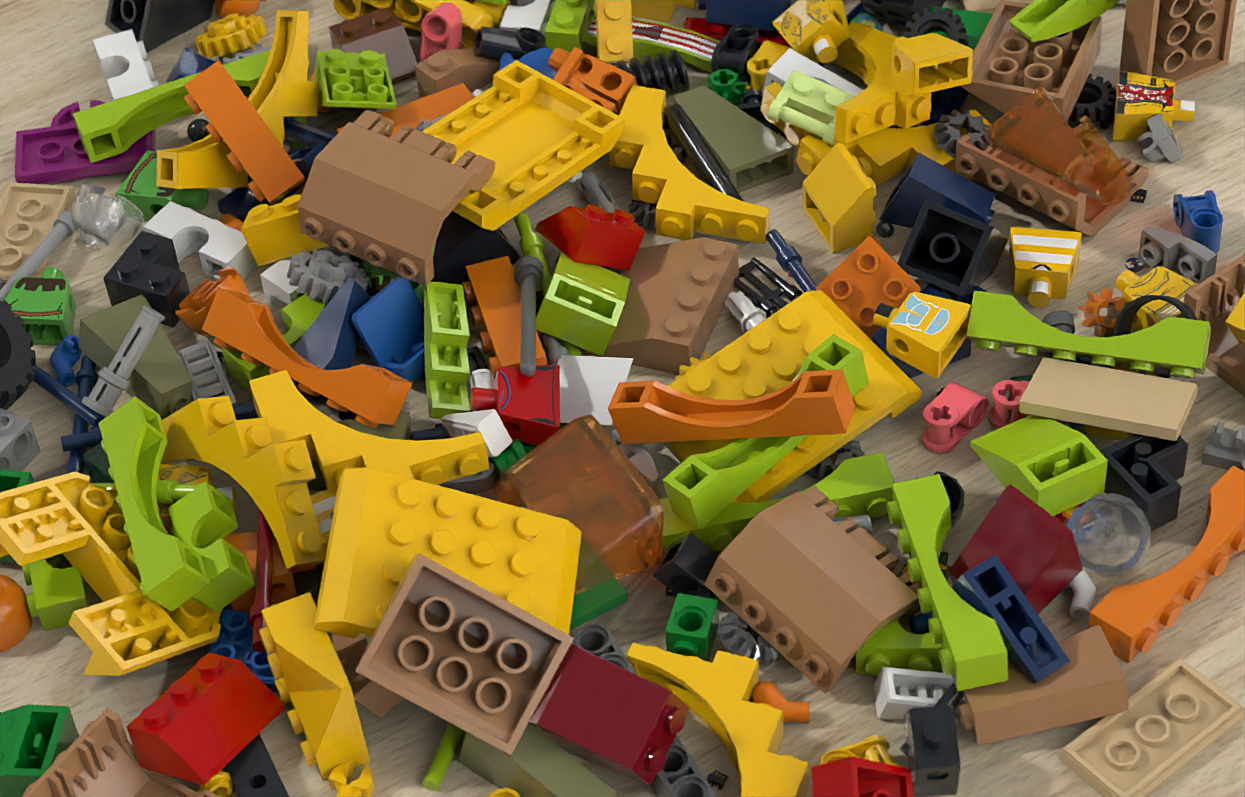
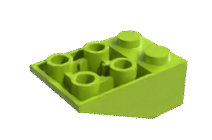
[314,49,397,109]
[536,252,630,356]
[970,415,1108,516]

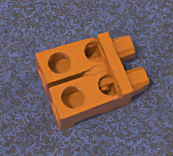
[548,47,637,116]

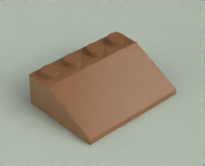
[960,0,1102,133]
[1119,0,1237,86]
[584,237,739,375]
[355,554,574,755]

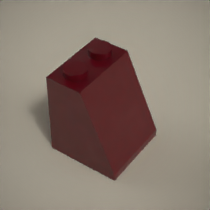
[948,484,1083,614]
[530,644,689,786]

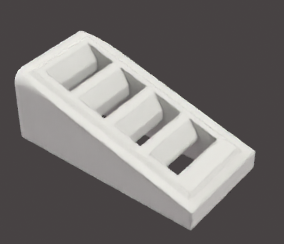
[441,409,513,457]
[874,667,965,719]

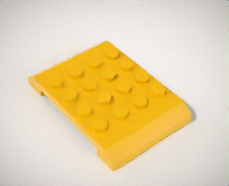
[422,60,625,231]
[662,290,922,503]
[313,467,582,639]

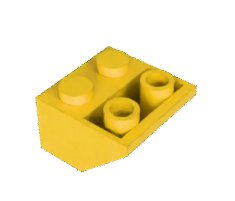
[803,143,877,253]

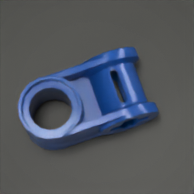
[1173,190,1223,253]

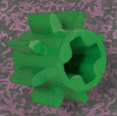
[704,69,746,107]

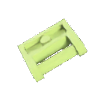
[767,70,855,146]

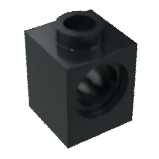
[653,532,719,598]

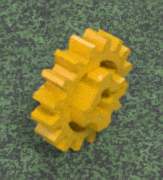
[194,13,268,58]

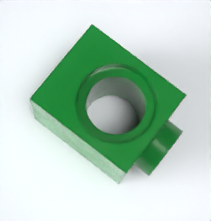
[665,593,719,662]

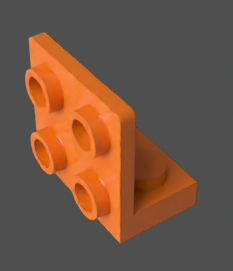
[816,235,921,339]

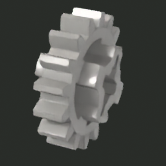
[287,249,369,304]

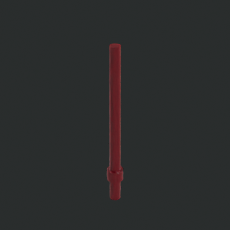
[249,507,274,652]

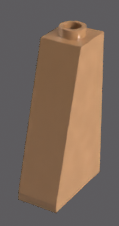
[958,625,1129,746]

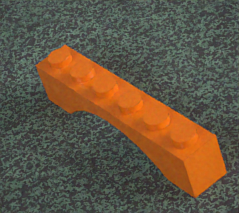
[202,288,412,428]
[608,369,855,444]
[1088,465,1245,664]

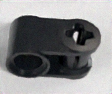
[711,24,759,80]

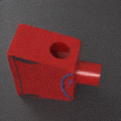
[470,365,560,448]

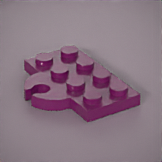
[15,100,156,184]

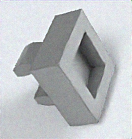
[1137,113,1184,164]
[1202,422,1245,470]

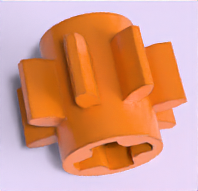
[1078,288,1126,336]

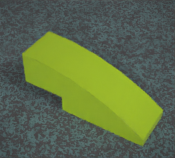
[1009,0,1120,42]

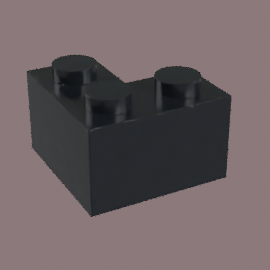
[103,231,190,328]
[1100,434,1188,535]

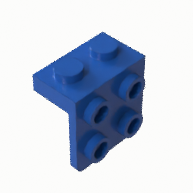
[352,277,425,382]

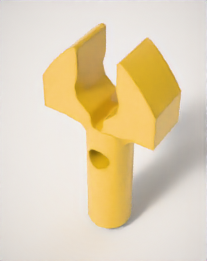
[328,759,375,797]

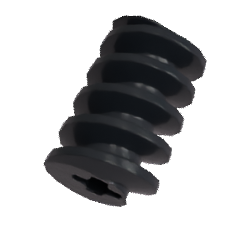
[616,49,689,94]

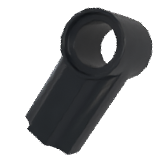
[474,26,546,61]

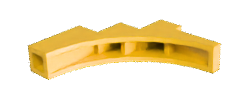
[594,0,633,64]
[157,9,319,189]
[832,22,931,144]
[760,81,998,187]
[609,85,769,244]
[249,370,489,493]
[160,396,326,569]
[627,642,809,797]

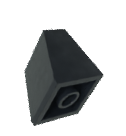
[105,0,216,53]
[897,199,1008,298]
[431,211,521,285]

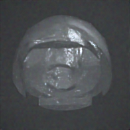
[70,184,144,251]
[1067,493,1151,578]

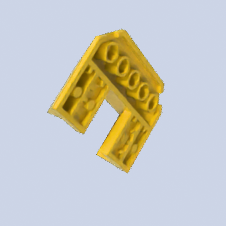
[0,472,223,676]

